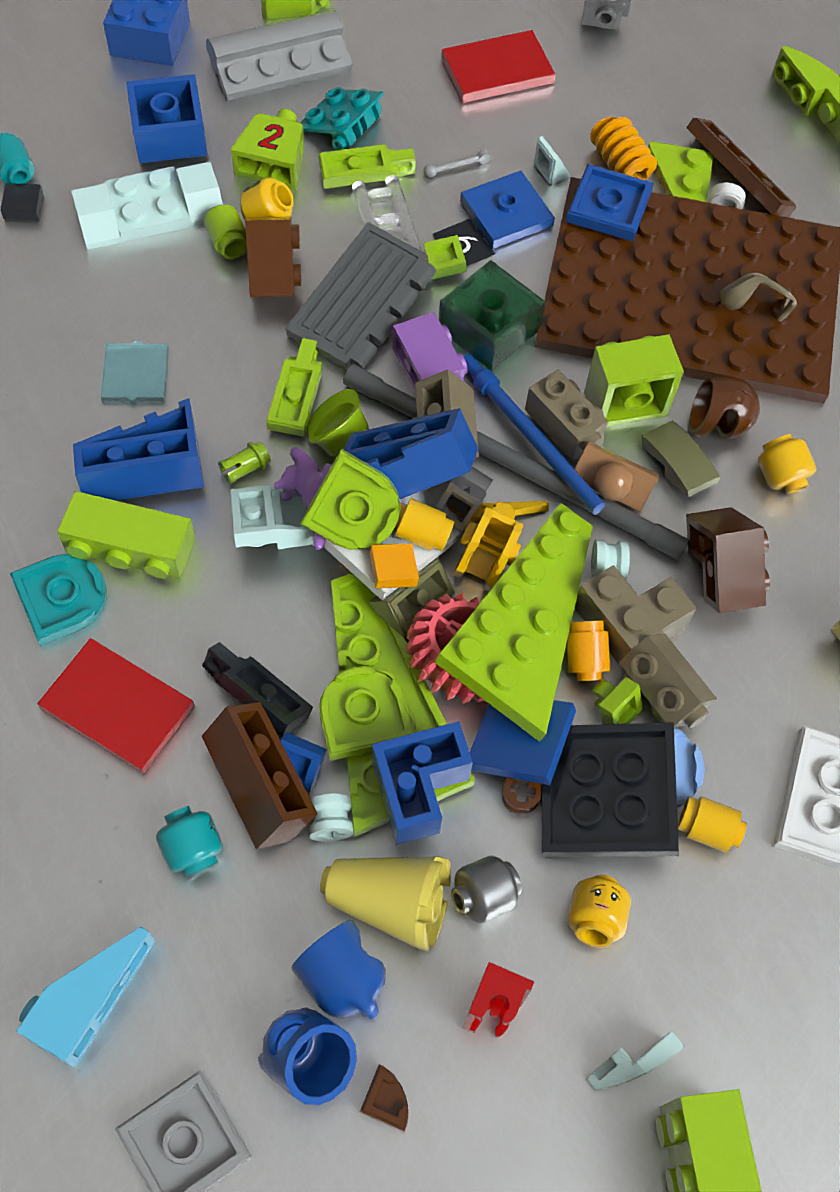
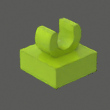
[591,677,643,724]

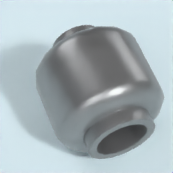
[451,855,522,924]

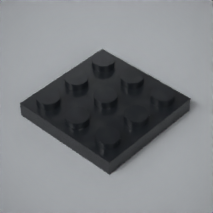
[542,722,679,857]

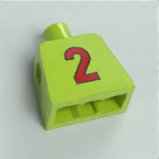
[231,108,304,190]

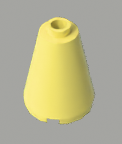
[320,856,451,951]

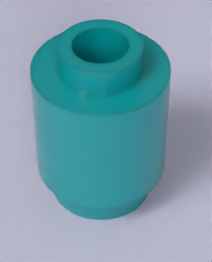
[0,133,35,184]

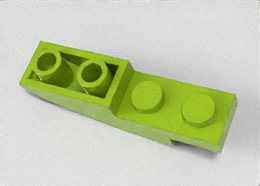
[772,46,840,144]

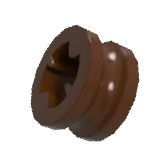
[501,777,542,815]

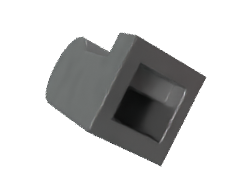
[435,466,493,532]

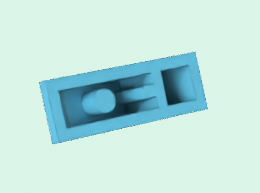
[16,927,155,1068]

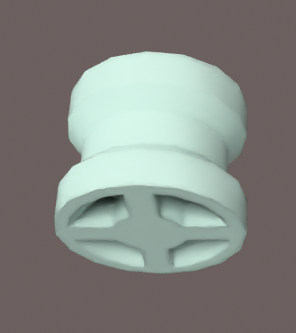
[591,540,630,580]
[309,794,354,842]

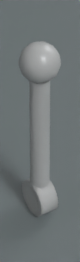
[423,149,491,178]

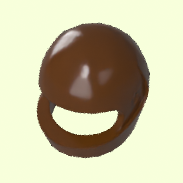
[689,376,760,440]

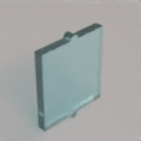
[101,341,169,405]

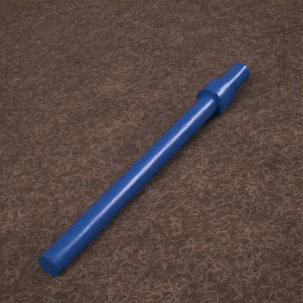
[464,353,605,515]

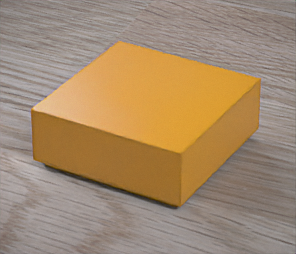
[369,543,419,588]

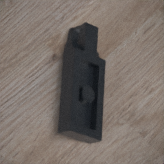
[202,642,313,737]

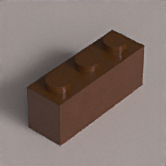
[201,702,318,850]

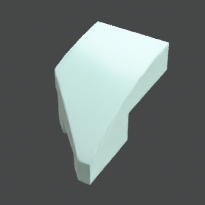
[586,1031,685,1090]

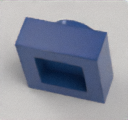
[281,733,327,793]

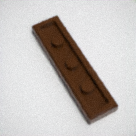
[686,118,797,217]

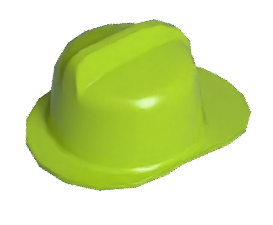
[308,389,369,457]

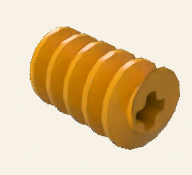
[590,116,657,180]

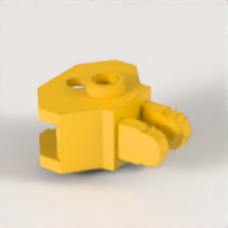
[453,501,524,592]

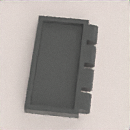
[285,222,436,371]

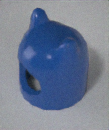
[291,920,386,1019]
[258,1007,357,1105]

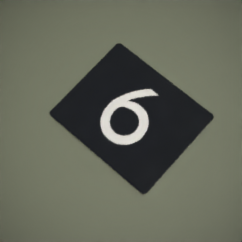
[433,219,496,267]

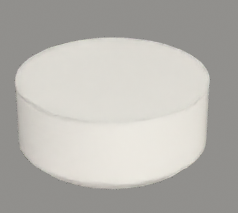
[709,183,746,209]

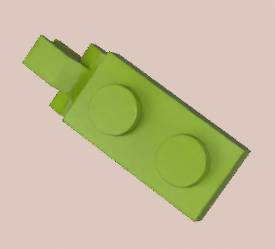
[318,144,416,189]
[266,338,322,437]

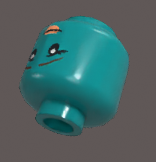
[156,806,223,878]

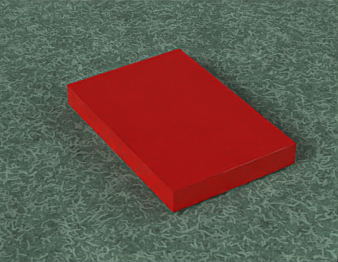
[441,30,555,103]
[37,638,195,774]

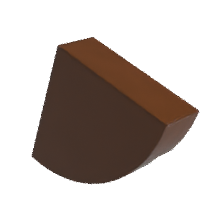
[360,1064,409,1133]

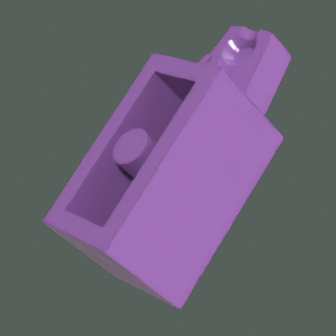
[392,312,467,393]

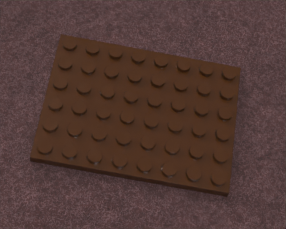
[535,177,840,404]

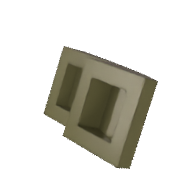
[642,420,720,497]

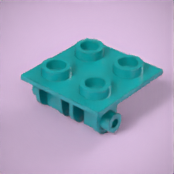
[300,87,384,150]

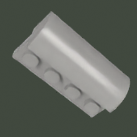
[206,10,353,101]

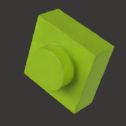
[423,235,467,280]

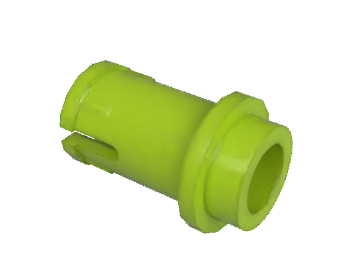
[218,441,271,484]

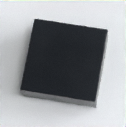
[0,183,43,220]

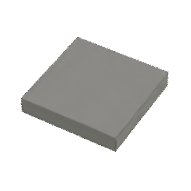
[115,1070,252,1192]

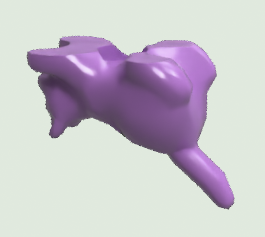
[274,447,332,550]

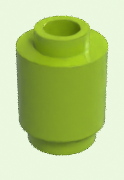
[204,205,247,259]

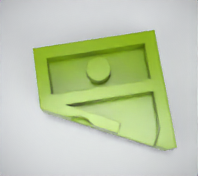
[648,141,713,202]

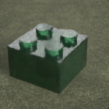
[439,260,546,371]

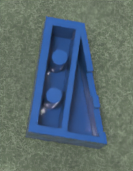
[73,398,204,501]
[343,408,478,499]

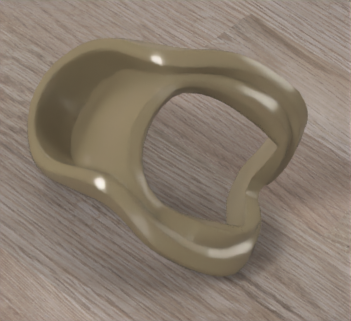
[720,272,797,322]

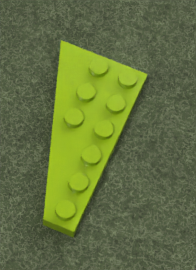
[434,503,593,742]
[331,573,475,837]

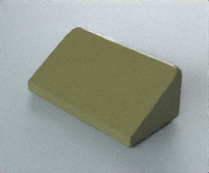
[369,558,455,637]

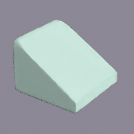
[534,136,571,186]

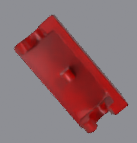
[462,962,535,1038]

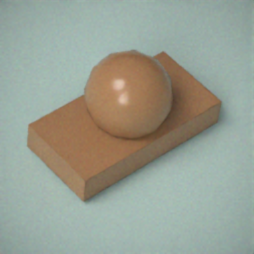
[574,441,659,512]

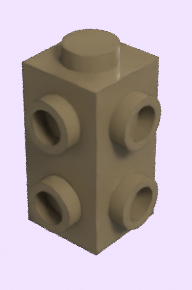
[525,369,608,461]
[619,634,717,729]

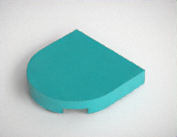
[10,554,107,646]

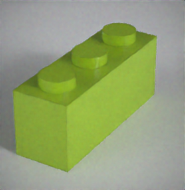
[57,491,196,579]

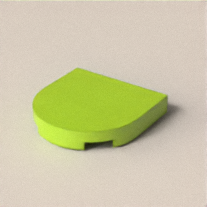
[300,449,400,550]
[319,666,414,761]

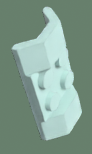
[71,162,223,250]

